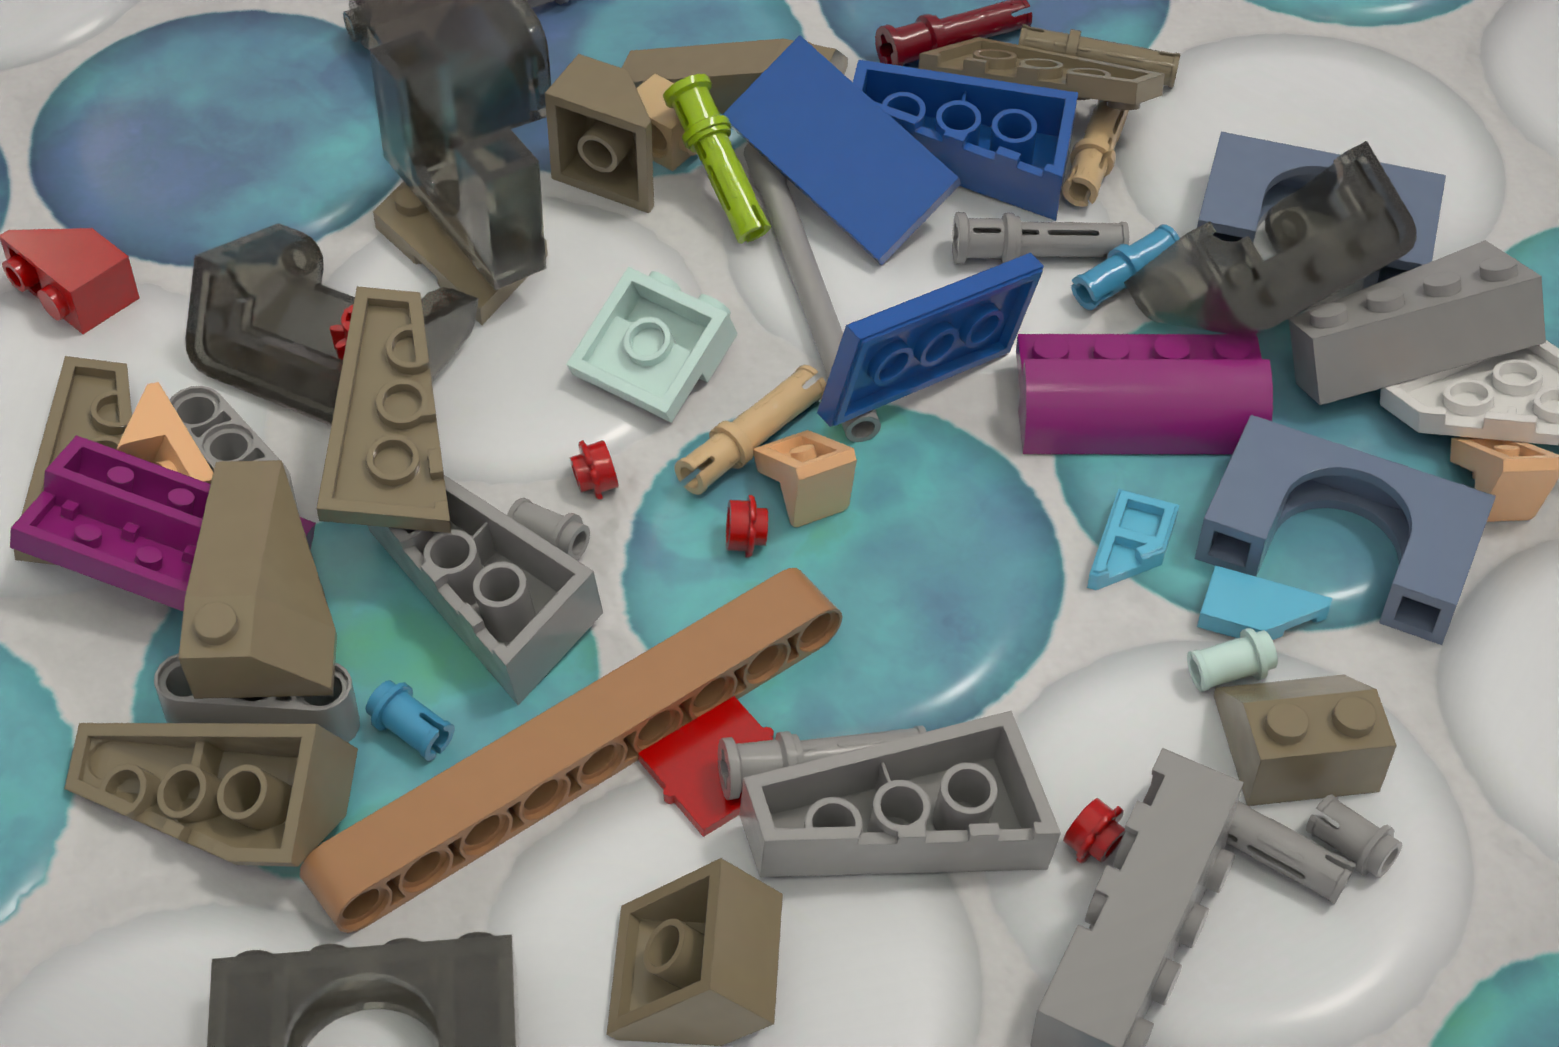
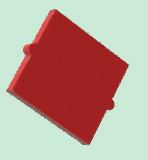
[638,696,774,837]

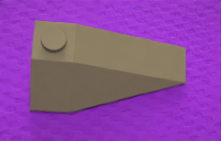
[621,38,848,114]
[178,460,337,699]
[64,723,358,867]

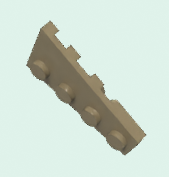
[919,37,1165,110]
[316,286,451,533]
[14,356,132,565]

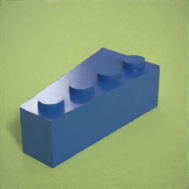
[853,60,1078,221]

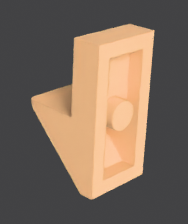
[116,382,213,484]
[753,430,857,527]
[1450,437,1559,522]

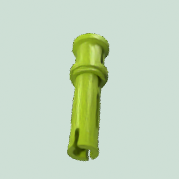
[663,74,771,244]

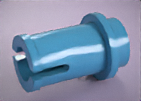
[365,680,455,761]

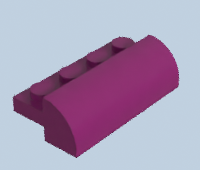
[1016,334,1273,455]
[10,435,316,611]

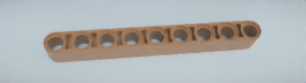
[300,567,842,933]

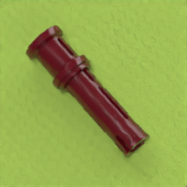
[875,0,1033,66]

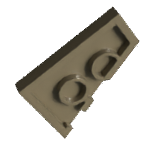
[373,179,548,325]

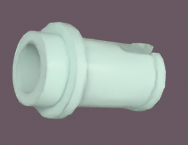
[1187,628,1278,692]

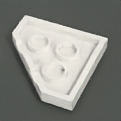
[1380,340,1559,445]

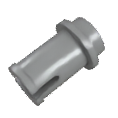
[507,498,590,560]
[1306,794,1402,878]

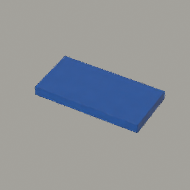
[722,35,961,266]
[817,252,1044,427]

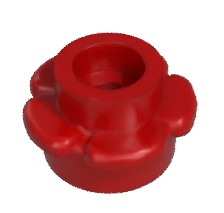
[569,440,619,500]
[726,495,768,558]
[1063,798,1126,863]

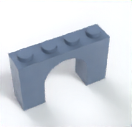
[1190,131,1446,289]
[1194,415,1496,645]

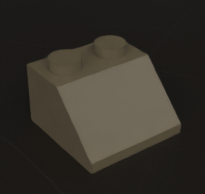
[545,54,654,213]
[1213,674,1397,806]
[607,858,783,1046]

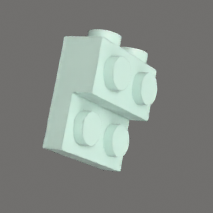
[566,267,738,423]

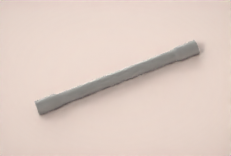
[744,143,881,442]

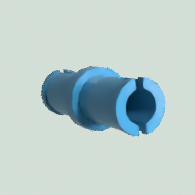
[1071,224,1183,310]

